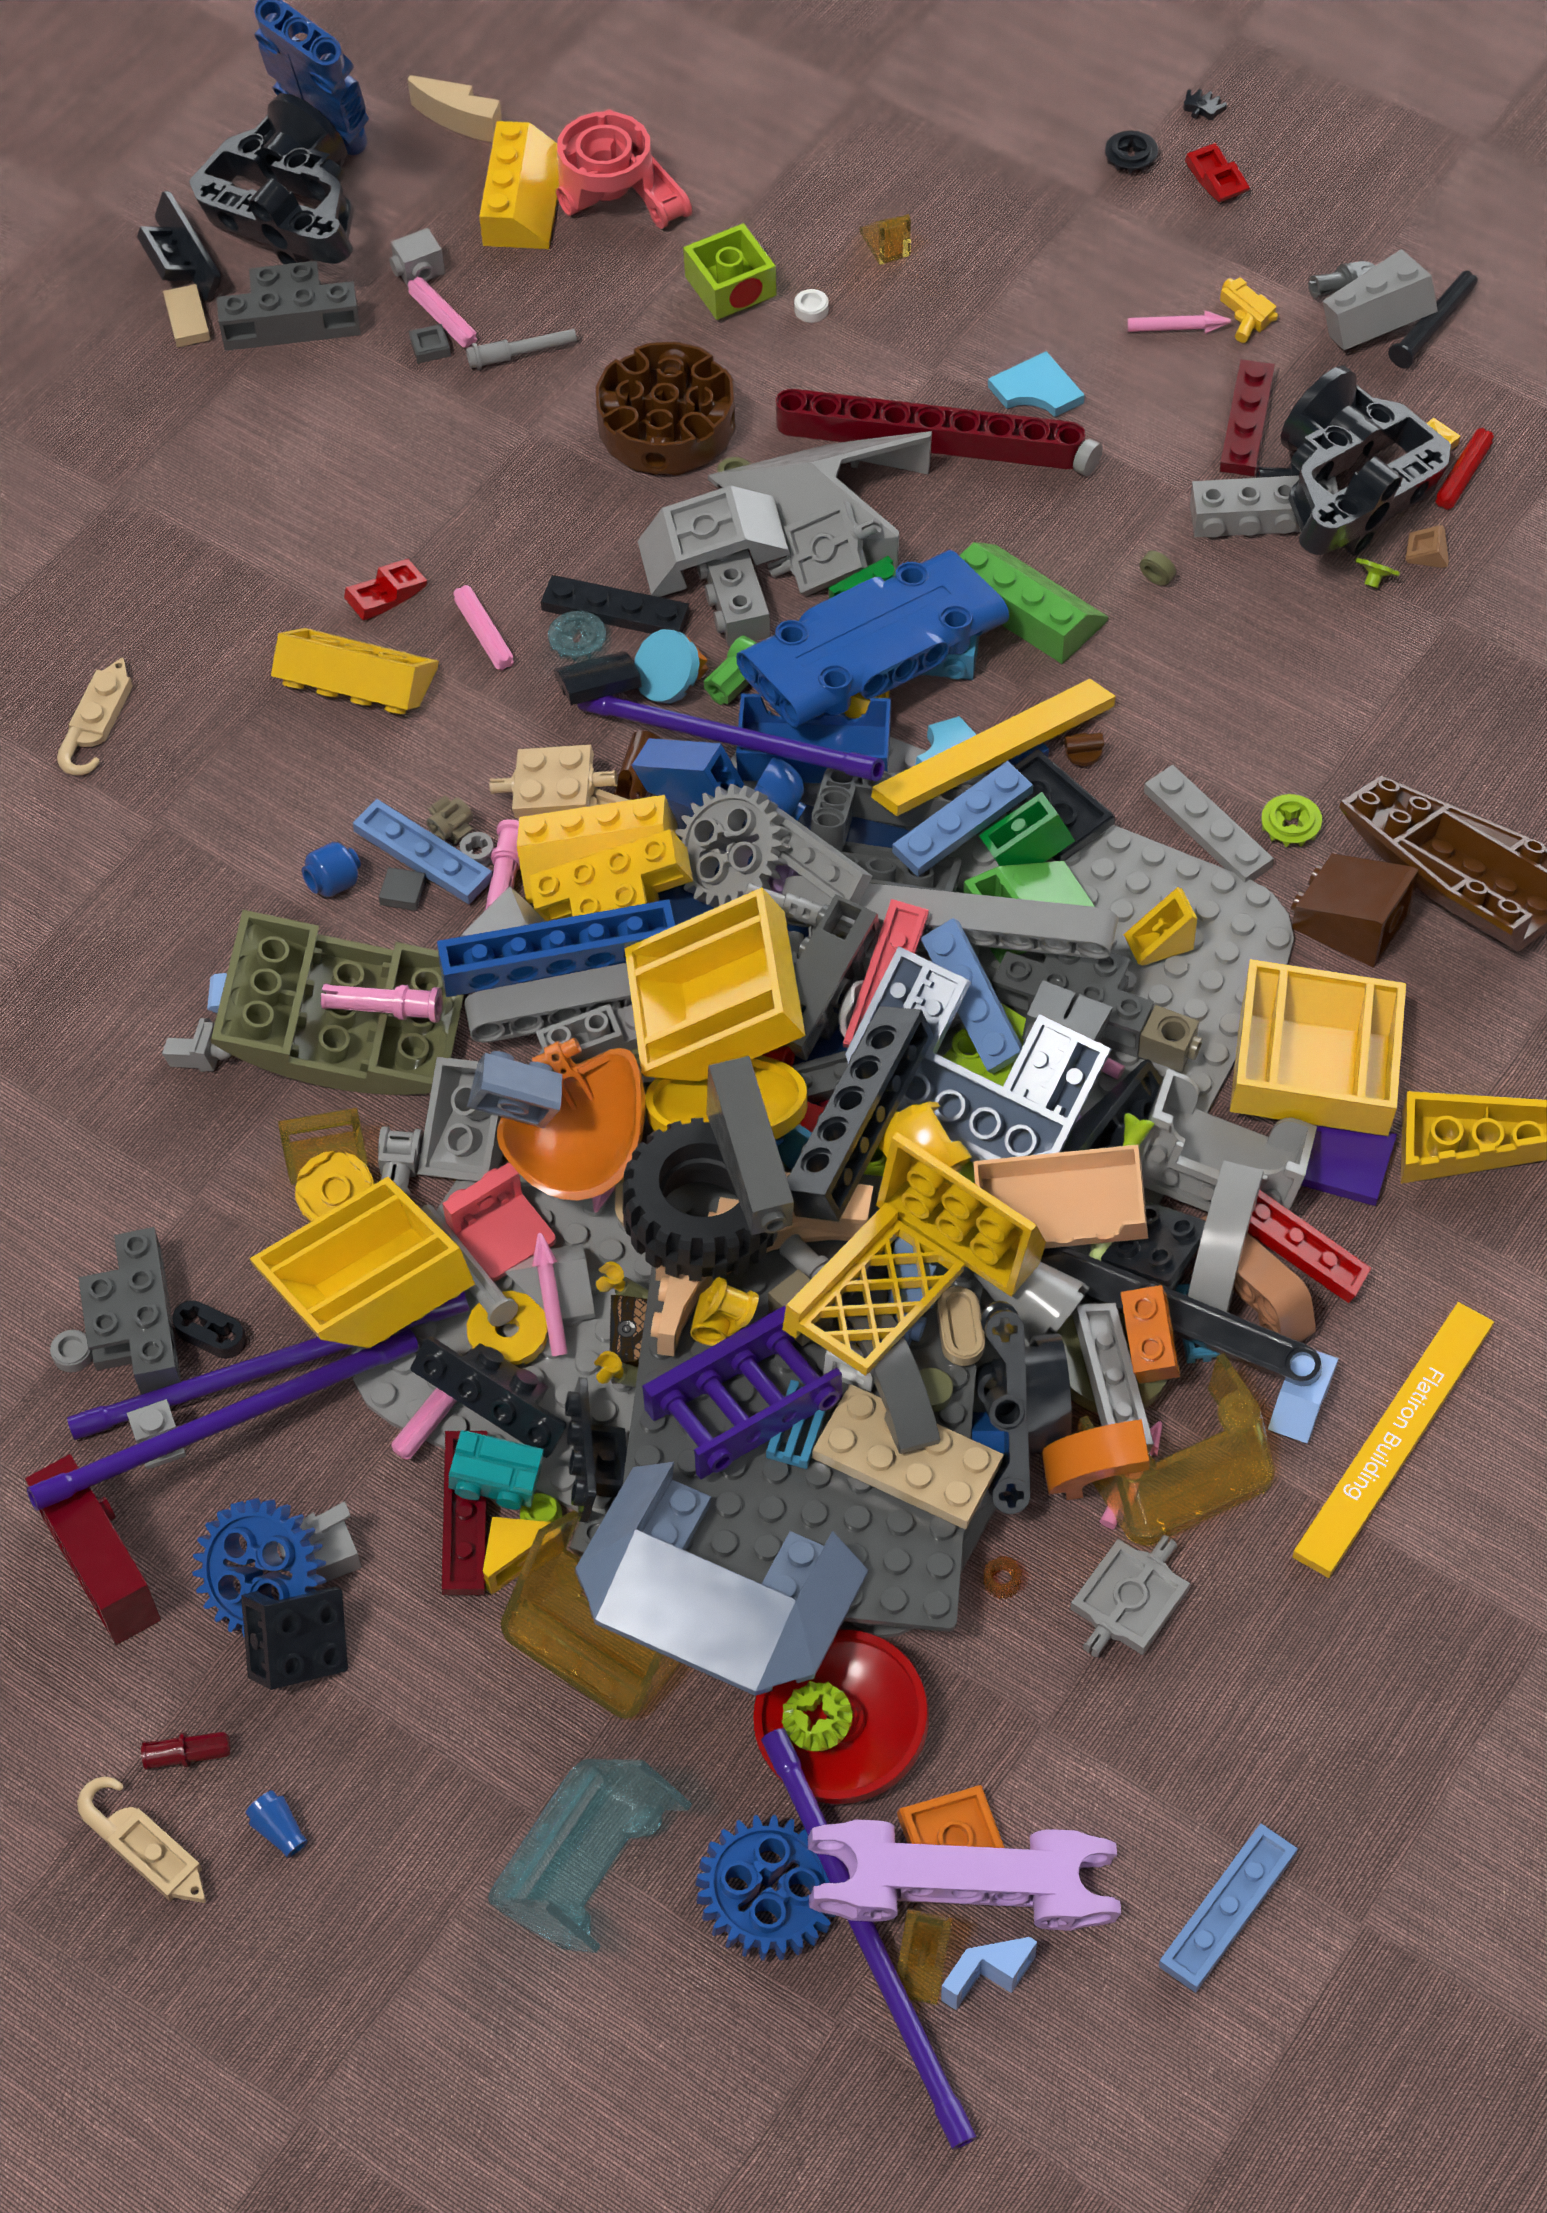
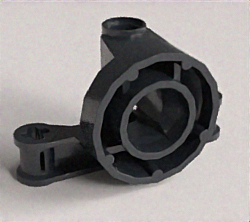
[975,1301,1072,1514]

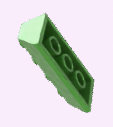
[959,542,1108,664]

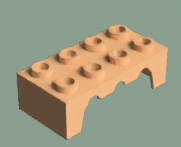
[973,1145,1148,1249]

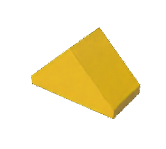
[1123,887,1197,966]
[483,1517,560,1595]

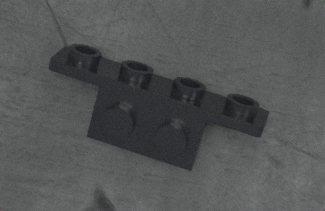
[137,191,221,301]
[410,1336,567,1458]
[565,1377,627,1523]

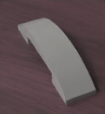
[1188,1161,1264,1313]

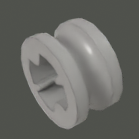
[460,832,494,868]

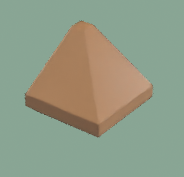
[1405,525,1449,568]

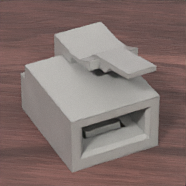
[278,1501,362,1587]

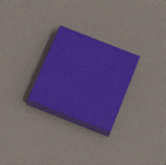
[1301,1125,1397,1206]

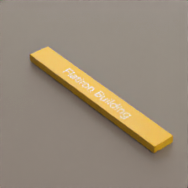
[1292,1302,1494,1578]

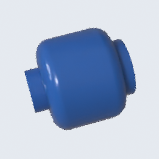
[301,841,361,897]

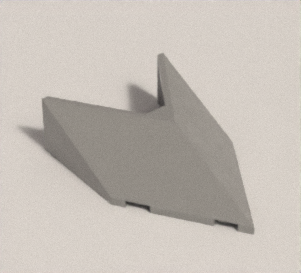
[708,431,932,573]

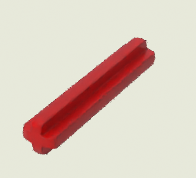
[1435,428,1494,510]

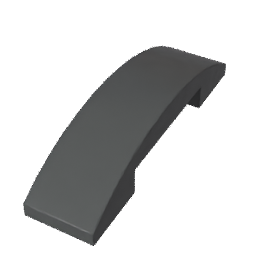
[845,1300,940,1454]

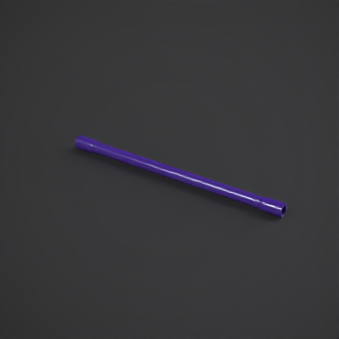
[577,695,885,781]
[67,1291,470,1440]
[27,1329,419,1511]
[761,1728,977,2150]

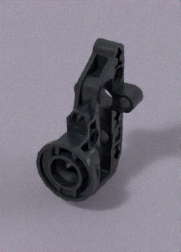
[189,93,354,264]
[1280,365,1451,556]

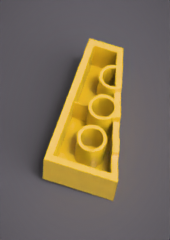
[1401,1091,1547,1184]

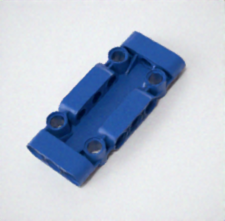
[254,0,369,155]
[736,550,1009,728]

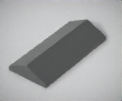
[798,841,962,892]

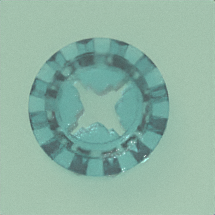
[548,611,606,661]

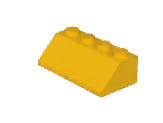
[479,121,559,249]
[271,628,439,714]
[517,795,678,904]

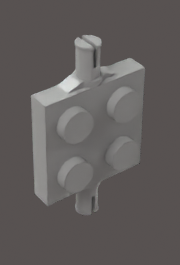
[768,500,881,596]
[1070,1535,1190,1657]

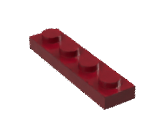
[1219,359,1275,477]
[441,1431,487,1595]

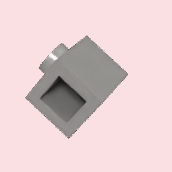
[389,228,445,288]

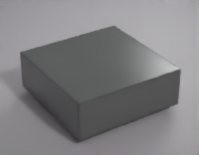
[409,324,451,364]
[379,867,426,911]

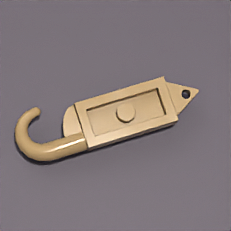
[57,658,133,776]
[77,1776,206,1903]

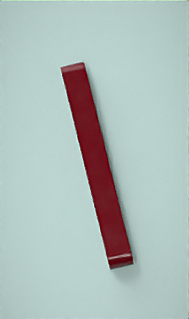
[776,389,1086,469]

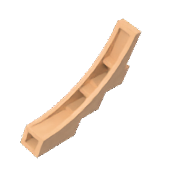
[651,1172,873,1357]

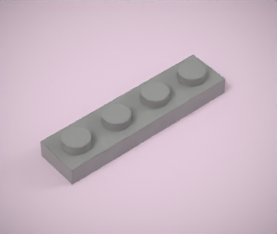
[1144,765,1274,883]
[756,807,872,904]
[1072,1303,1154,1453]

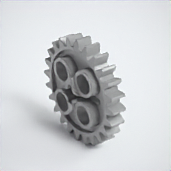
[675,784,790,908]

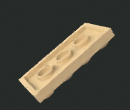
[812,1384,1004,1530]

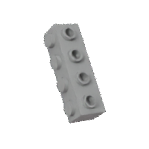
[1190,476,1338,538]
[697,549,770,646]

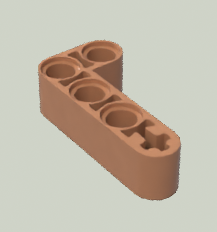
[1193,1214,1316,1342]

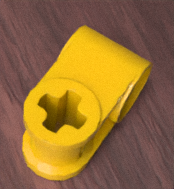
[690,1277,759,1346]

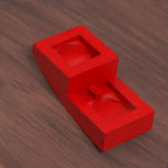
[1185,142,1250,202]
[344,559,427,620]

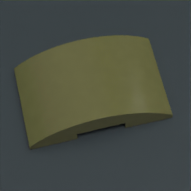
[211,910,464,1095]

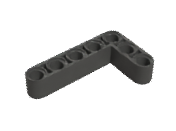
[810,768,1007,853]

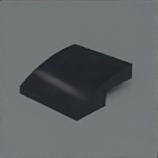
[554,651,642,705]

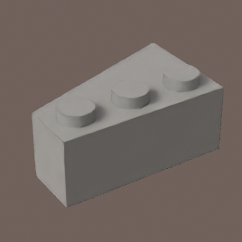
[1323,249,1438,350]

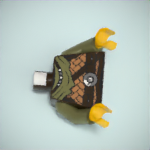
[594,1261,649,1388]

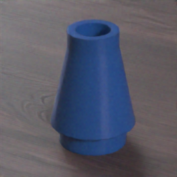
[245,1790,308,1858]

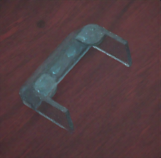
[488,1759,692,1953]

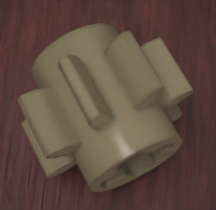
[426,795,473,844]

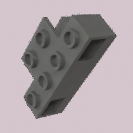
[217,261,361,351]
[783,894,881,1061]
[992,951,1154,1058]
[78,1227,182,1395]

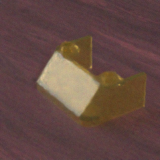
[1077,1353,1275,1546]
[501,1510,681,1719]

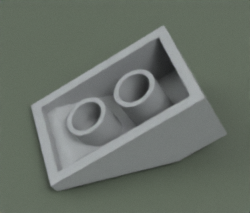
[417,1057,503,1182]

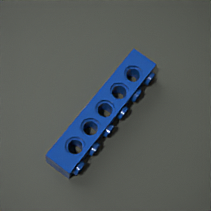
[437,899,675,997]

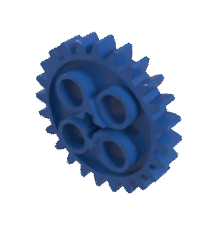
[192,1498,326,1637]
[695,1815,836,1961]

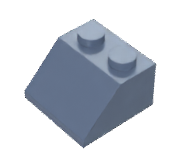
[467,1051,562,1128]

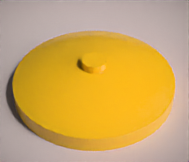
[645,1055,808,1139]

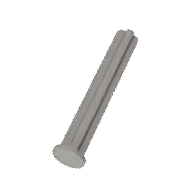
[421,1204,518,1327]

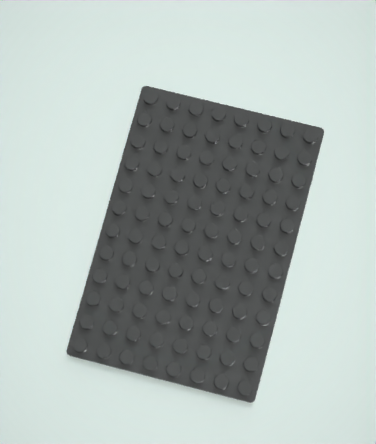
[623,1166,982,1632]

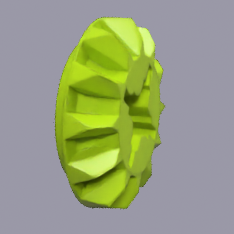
[1261,794,1322,848]
[782,1681,852,1751]

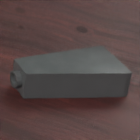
[706,1056,794,1235]

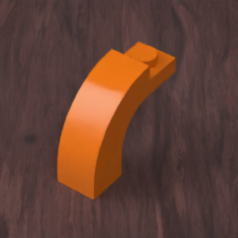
[1042,1419,1149,1501]

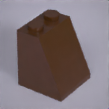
[1290,853,1419,968]

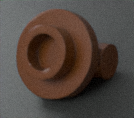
[1065,733,1104,766]

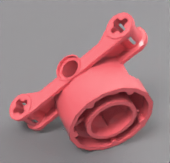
[556,109,692,229]

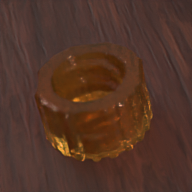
[983,1556,1022,1599]

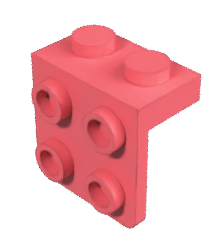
[442,1162,556,1282]

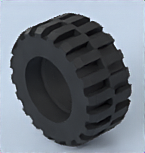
[623,1118,778,1281]

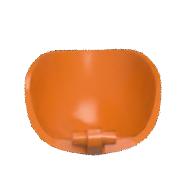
[497,1037,646,1201]

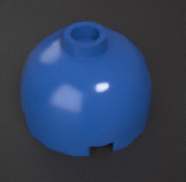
[743,756,807,826]

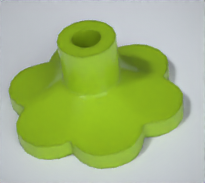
[1355,558,1400,588]

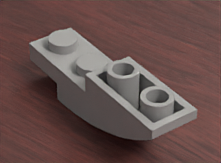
[536,1004,638,1064]

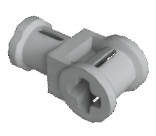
[378,1126,424,1198]

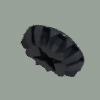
[1104,130,1158,174]

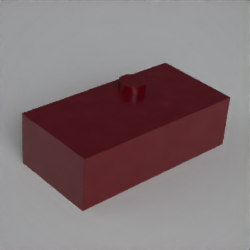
[25,1454,161,1645]

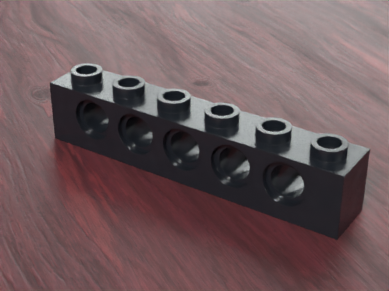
[786,1006,934,1222]

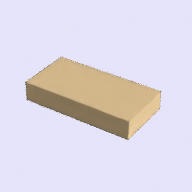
[163,284,210,347]

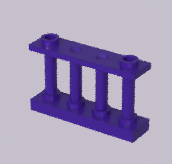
[642,1306,843,1479]

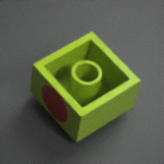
[683,223,777,320]

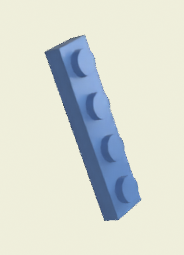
[892,761,1033,877]
[352,799,492,904]
[921,918,1023,1074]
[1158,1823,1298,1993]

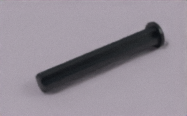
[1388,270,1478,369]

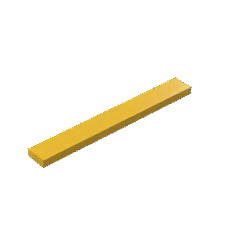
[871,679,1116,816]

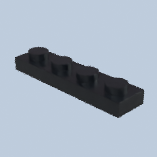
[541,575,690,634]

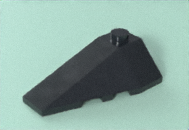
[1061,1059,1162,1152]

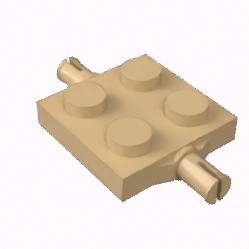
[489,745,618,818]

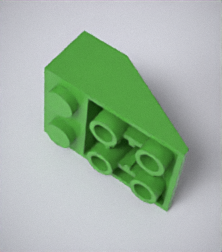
[964,861,1095,964]

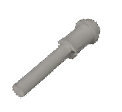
[466,329,577,370]

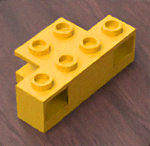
[529,829,693,921]

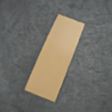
[408,75,502,143]

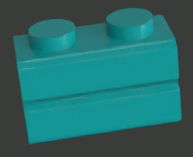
[449,1430,544,1510]

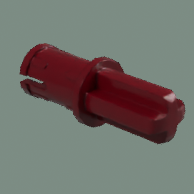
[141,1732,231,1770]

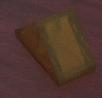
[859,214,911,265]
[897,1909,953,2005]

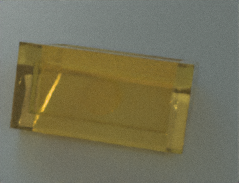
[278,1108,369,1185]

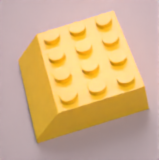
[624,887,805,1081]
[1230,959,1406,1136]
[249,1176,475,1348]

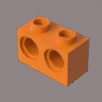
[1121,1285,1180,1384]

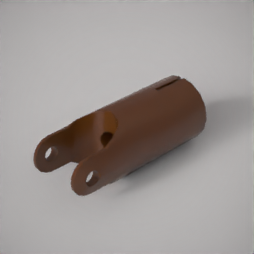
[614,730,661,800]

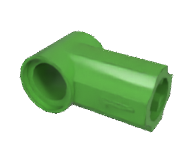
[704,635,757,705]

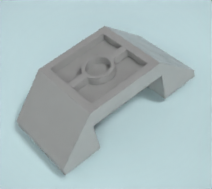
[637,485,790,597]

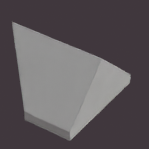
[505,1244,595,1323]

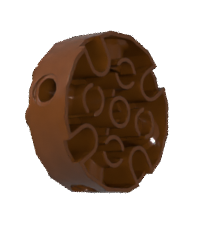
[595,341,736,475]

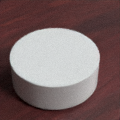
[794,289,829,323]

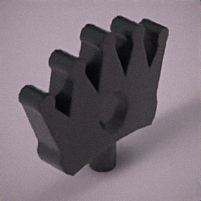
[1183,89,1227,120]

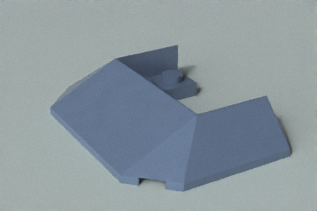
[845,946,1112,1163]
[575,1462,868,1696]

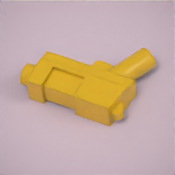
[1220,277,1278,343]

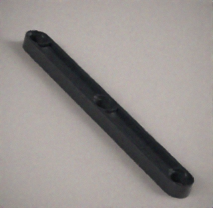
[1040,1247,1322,1386]

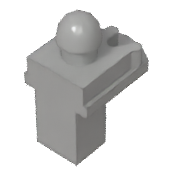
[162,1018,231,1072]

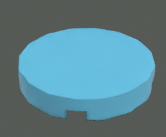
[634,629,700,704]

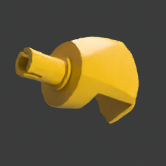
[878,1101,972,1174]

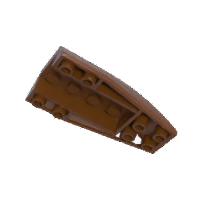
[1339,776,1547,952]

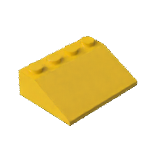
[876,1132,1046,1297]

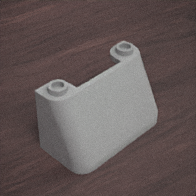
[1139,1068,1317,1212]

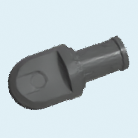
[1308,261,1376,298]

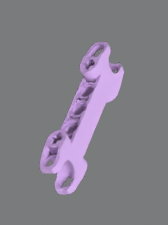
[808,1819,1121,1931]

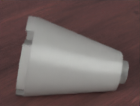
[973,1262,1090,1344]

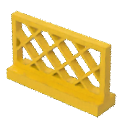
[782,1202,965,1376]

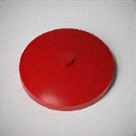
[753,1630,929,1804]

